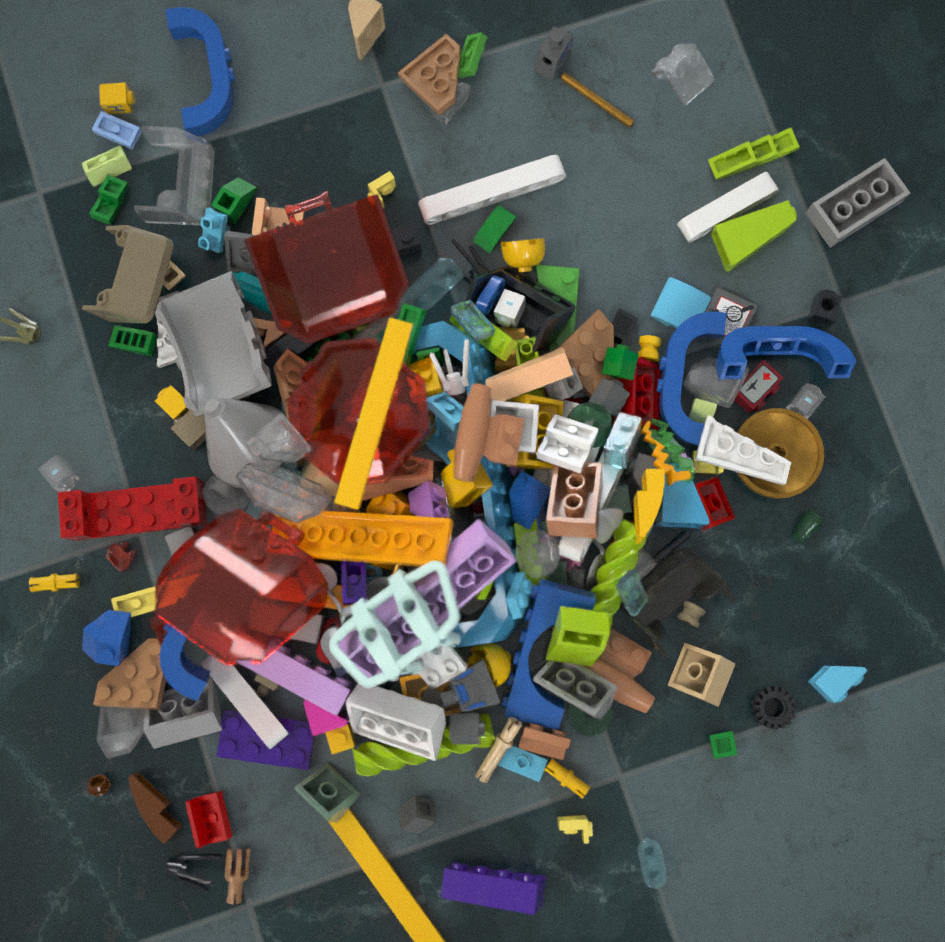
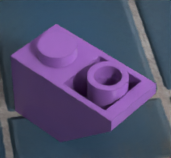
[408,480,449,518]

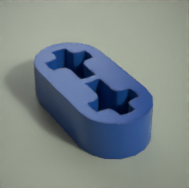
[475,275,506,315]

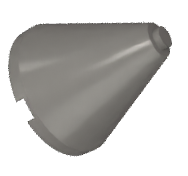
[203,397,294,488]

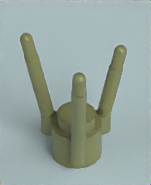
[0,308,41,345]

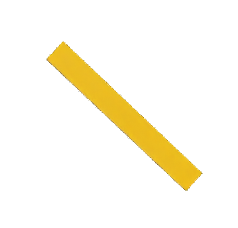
[334,318,413,510]
[328,808,446,942]

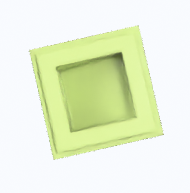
[688,398,717,423]

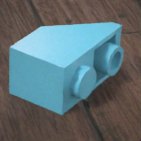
[808,666,867,703]

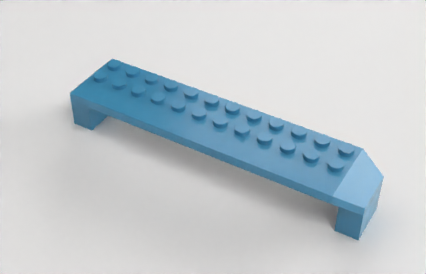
[413,321,532,648]

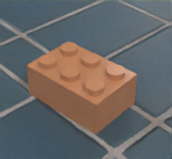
[546,462,603,538]

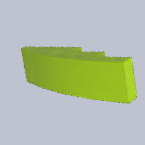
[708,128,799,180]

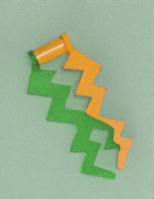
[641,419,695,486]

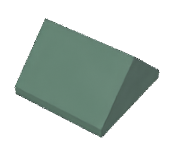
[294,763,360,823]

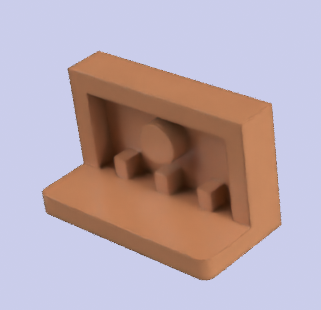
[518,723,571,760]

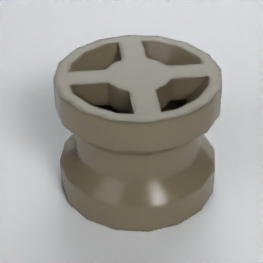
[677,601,706,628]

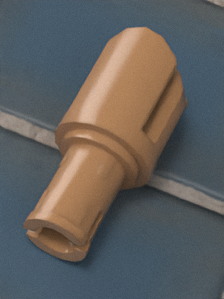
[224,849,251,904]

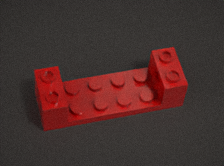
[58,476,208,541]

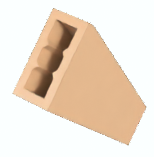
[485,347,573,401]

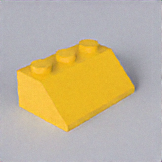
[507,394,564,470]

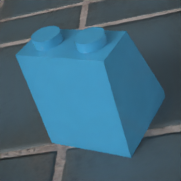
[655,463,709,529]

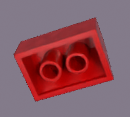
[610,357,661,431]

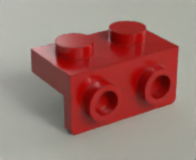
[186,791,233,848]

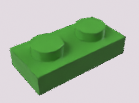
[458,32,487,78]

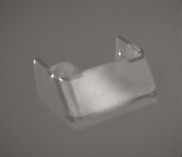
[134,126,214,225]

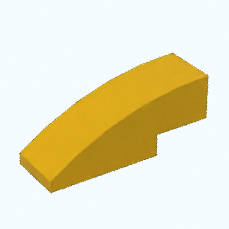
[633,469,665,544]

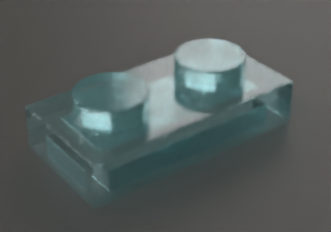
[450,299,495,342]
[616,569,649,617]

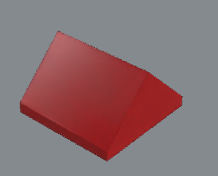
[694,477,735,531]

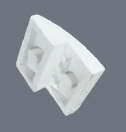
[536,414,599,474]

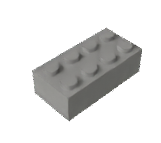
[806,158,910,248]

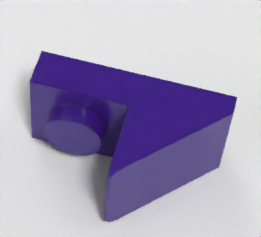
[342,561,367,605]

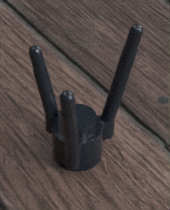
[442,239,490,284]
[165,854,221,893]

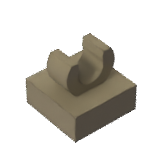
[255,674,280,698]

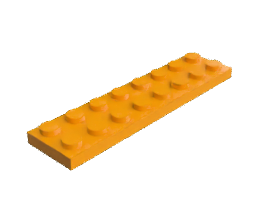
[267,508,453,567]

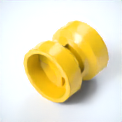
[638,335,662,363]

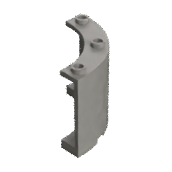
[155,271,272,416]

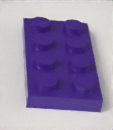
[216,709,314,770]

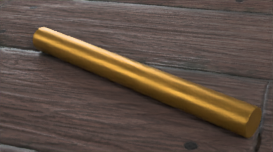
[561,72,634,128]

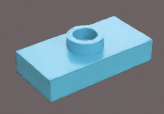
[498,745,548,782]

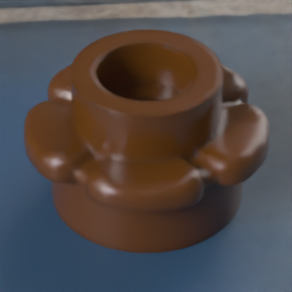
[87,774,111,797]

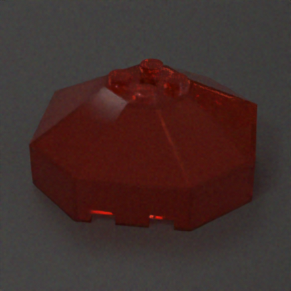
[287,337,431,486]

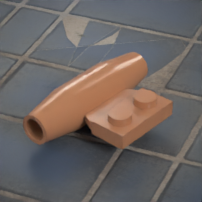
[454,384,525,482]
[582,629,655,713]

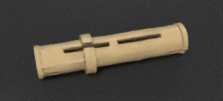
[475,717,522,783]

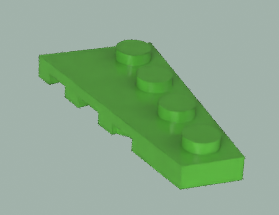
[535,265,579,352]

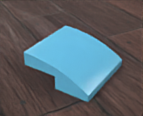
[650,277,711,329]

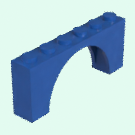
[501,579,596,730]

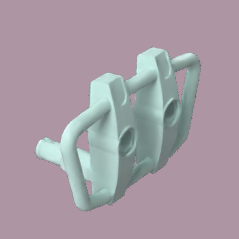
[329,561,461,688]

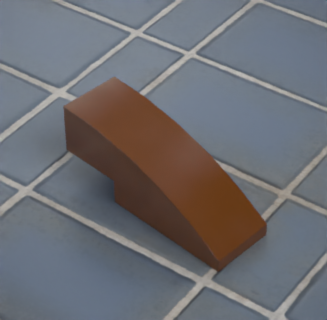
[128,772,183,844]

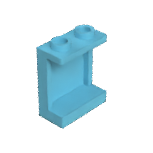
[425,391,463,465]

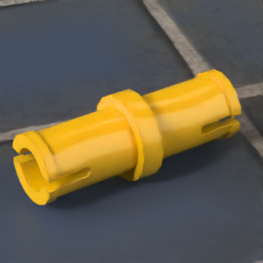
[29,573,80,592]
[544,758,591,799]

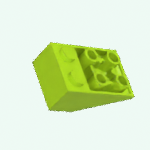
[546,606,610,667]

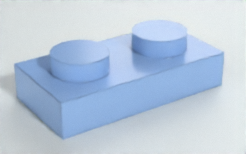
[92,111,142,150]

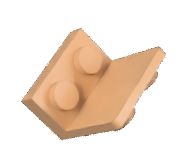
[252,198,304,251]

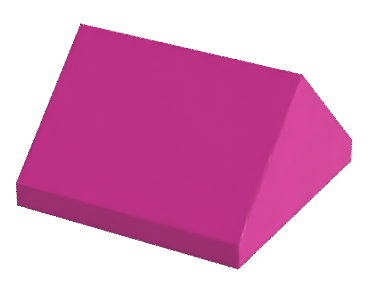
[303,699,350,736]

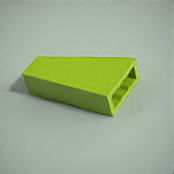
[711,200,797,272]

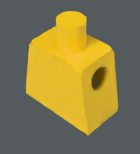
[441,449,493,508]

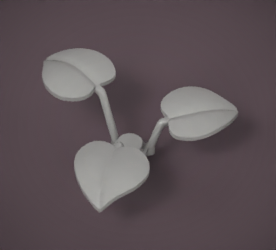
[584,508,655,588]
[297,563,390,669]

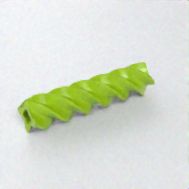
[590,519,647,630]
[352,714,496,776]

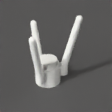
[430,339,469,395]

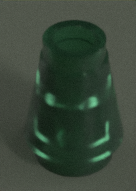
[792,509,824,544]

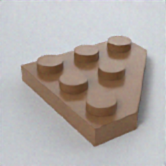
[398,34,461,115]
[557,309,614,398]
[273,349,342,437]
[93,638,166,710]

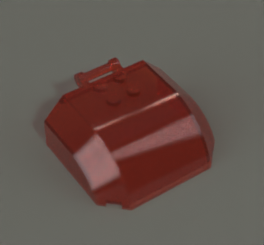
[244,191,409,344]
[154,509,328,665]

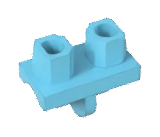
[198,207,230,253]

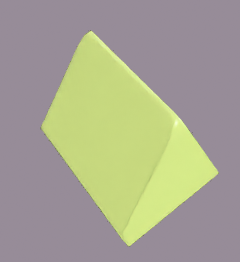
[82,145,132,186]

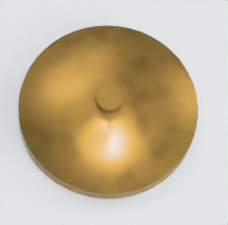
[736,408,824,499]

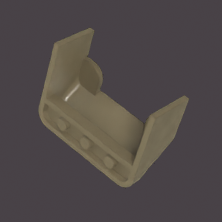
[82,225,173,323]

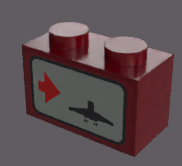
[729,360,783,413]

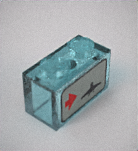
[604,412,642,470]

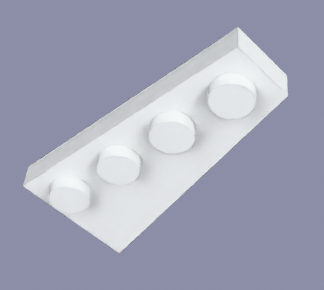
[695,415,791,485]

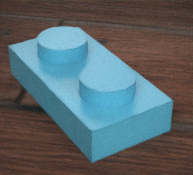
[506,571,533,619]

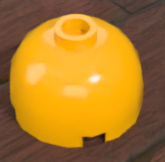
[501,238,545,272]
[468,642,512,688]

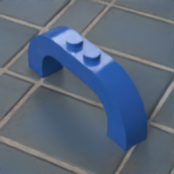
[165,7,236,138]
[657,311,727,447]
[716,326,856,379]
[160,566,262,701]

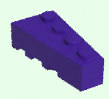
[441,862,546,915]

